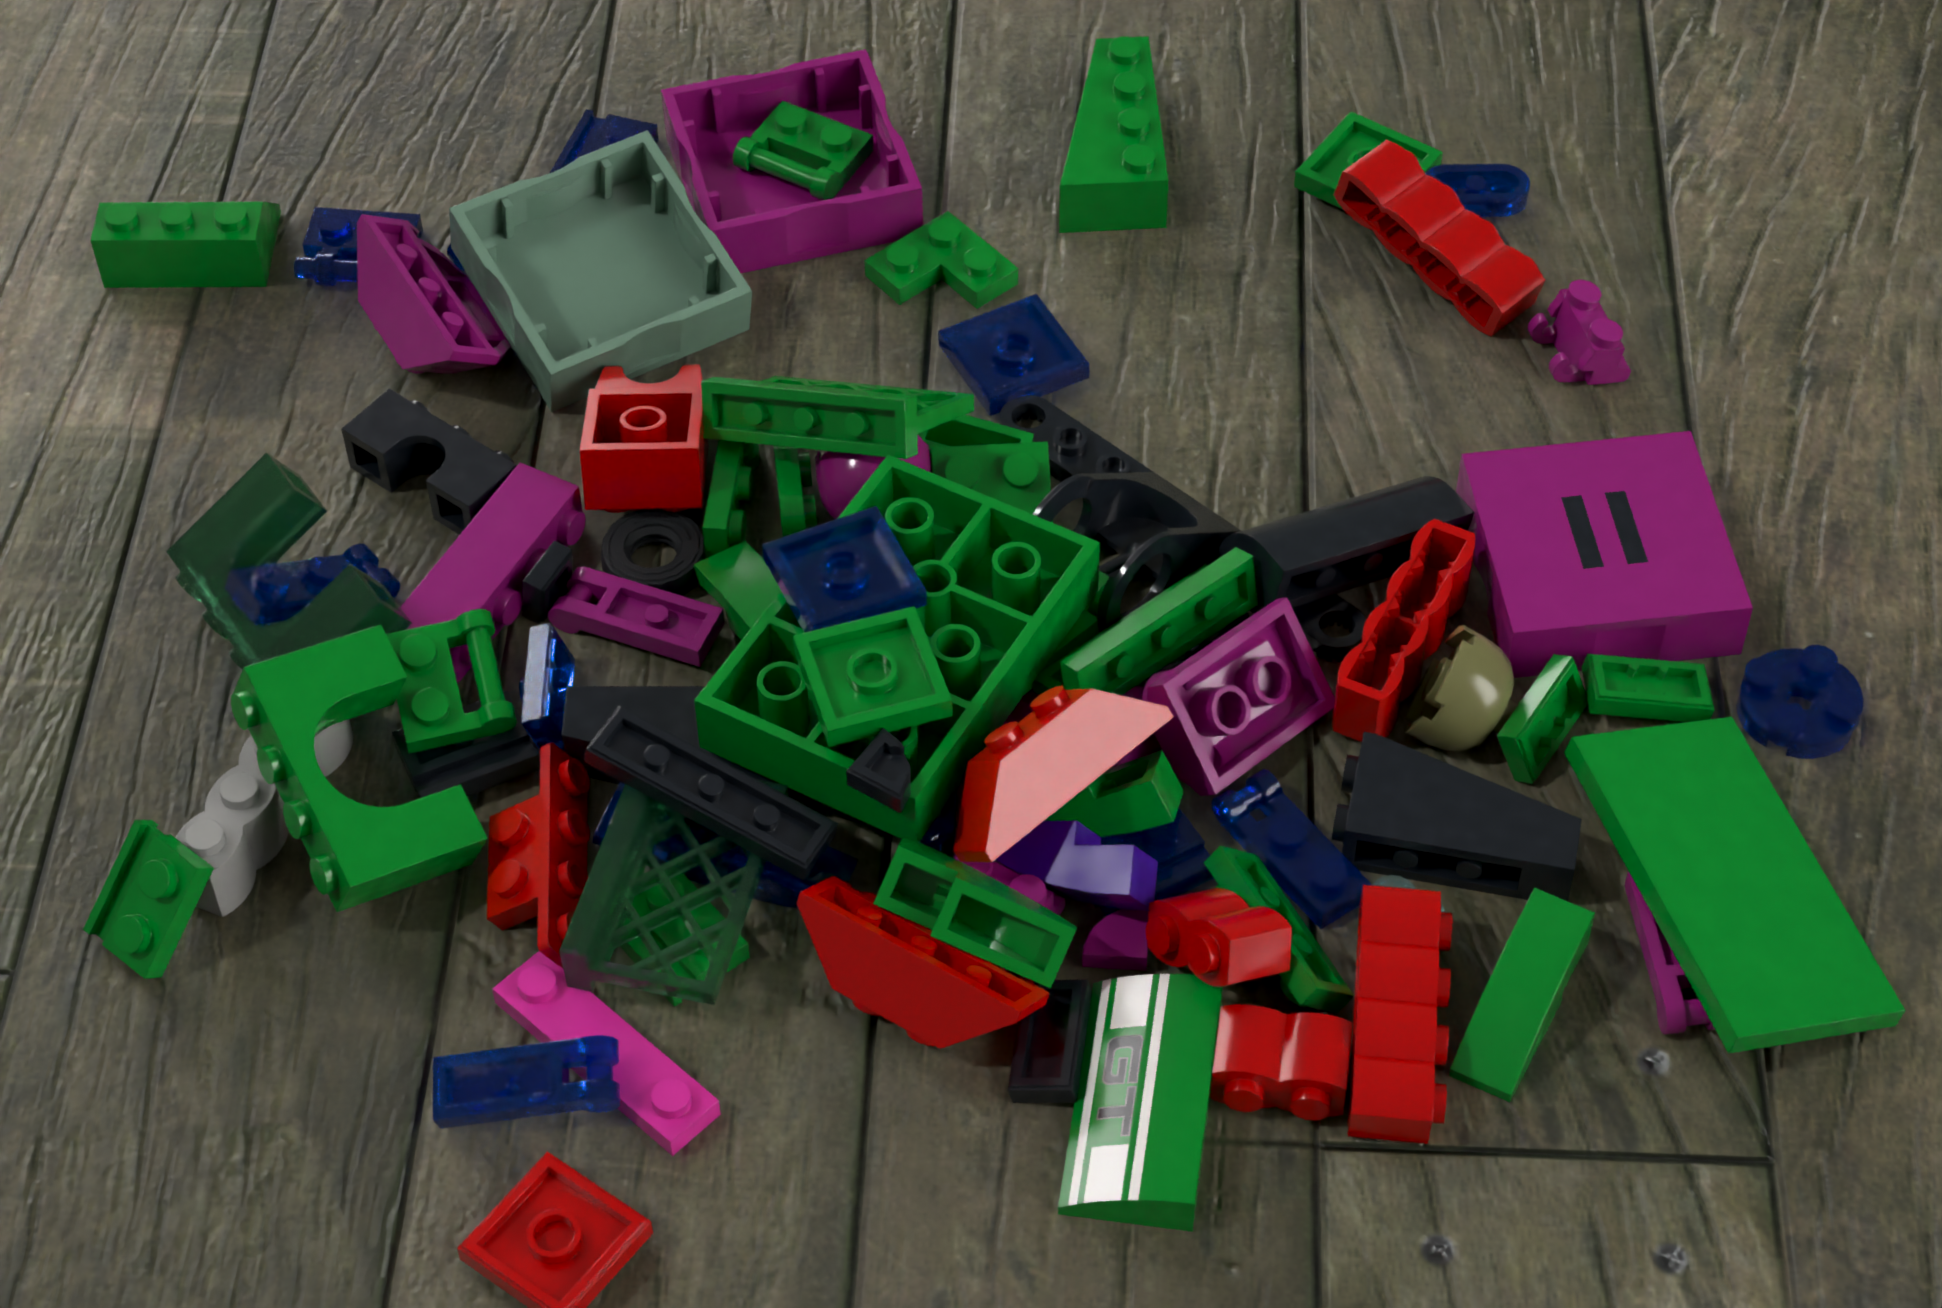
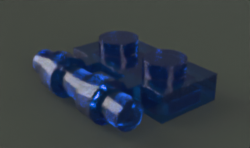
[294,207,423,286]

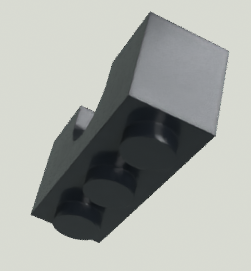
[341,389,517,535]

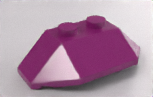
[357,214,512,374]

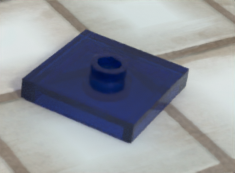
[938,294,1090,416]
[762,506,927,633]

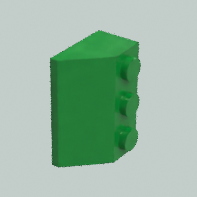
[90,201,281,288]

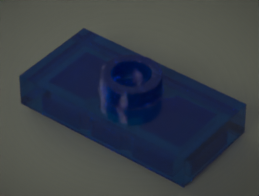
[519,623,575,751]

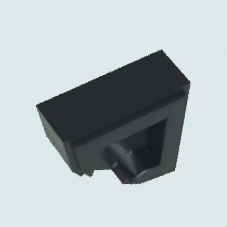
[846,728,911,813]

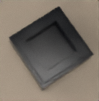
[522,540,573,625]

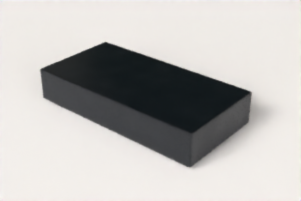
[1008,979,1092,1103]

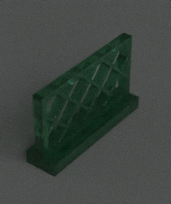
[559,780,789,1005]

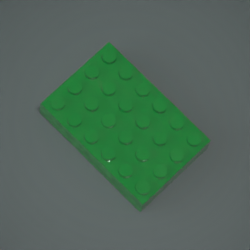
[694,455,1100,842]

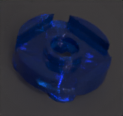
[1736,645,1864,759]

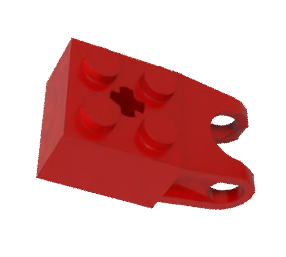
[579,364,709,513]

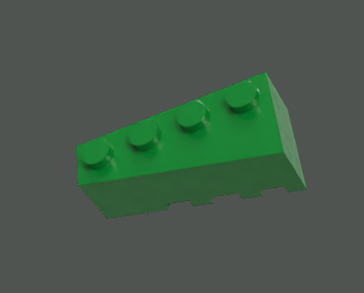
[1059,36,1169,233]

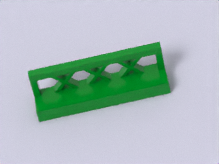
[1032,547,1258,695]

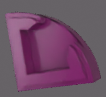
[1082,909,1149,971]

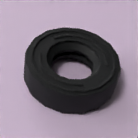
[601,509,706,596]

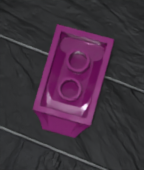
[1142,597,1335,796]

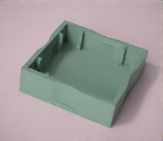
[449,130,752,412]

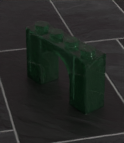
[166,452,412,670]

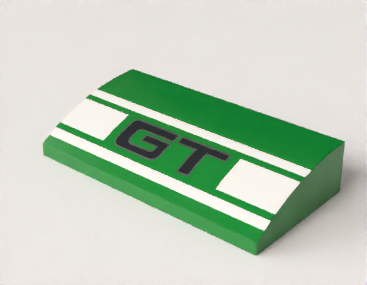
[1058,974,1223,1232]

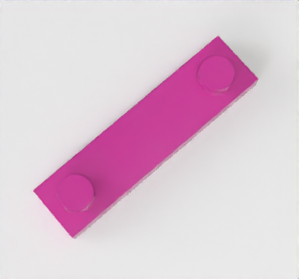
[492,951,721,1156]

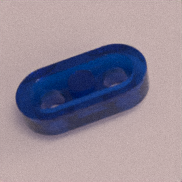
[1425,164,1530,217]

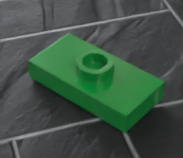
[1497,654,1588,784]
[1582,654,1714,722]

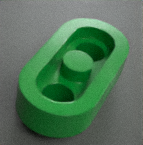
[773,445,817,543]

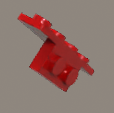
[487,742,590,977]

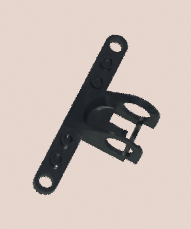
[1000,395,1366,662]

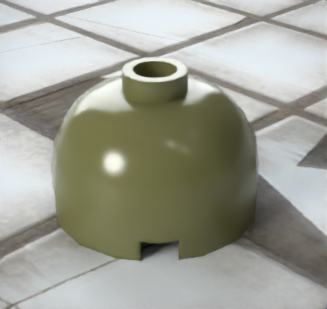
[1404,625,1518,751]

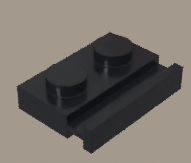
[392,691,540,798]

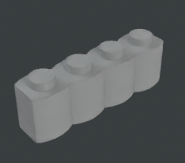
[175,719,353,917]

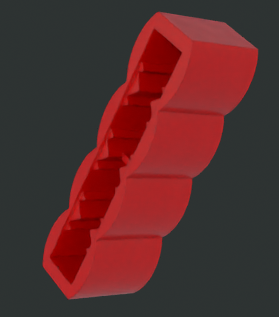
[1334,140,1545,337]
[1332,519,1475,742]
[1347,885,1453,1144]

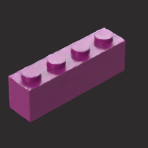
[389,462,586,685]

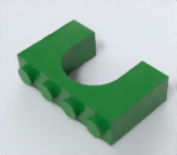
[231,624,488,912]

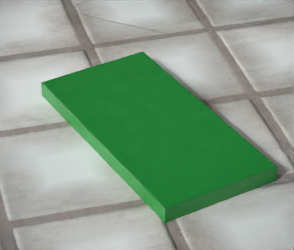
[1564,717,1906,1054]

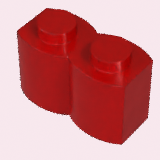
[1146,888,1292,987]
[1210,1004,1353,1121]

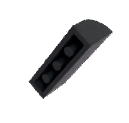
[1218,476,1475,608]

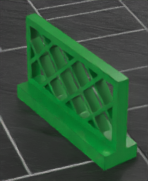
[701,376,974,459]

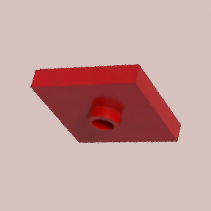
[457,1151,653,1308]

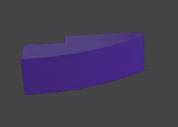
[995,820,1158,911]

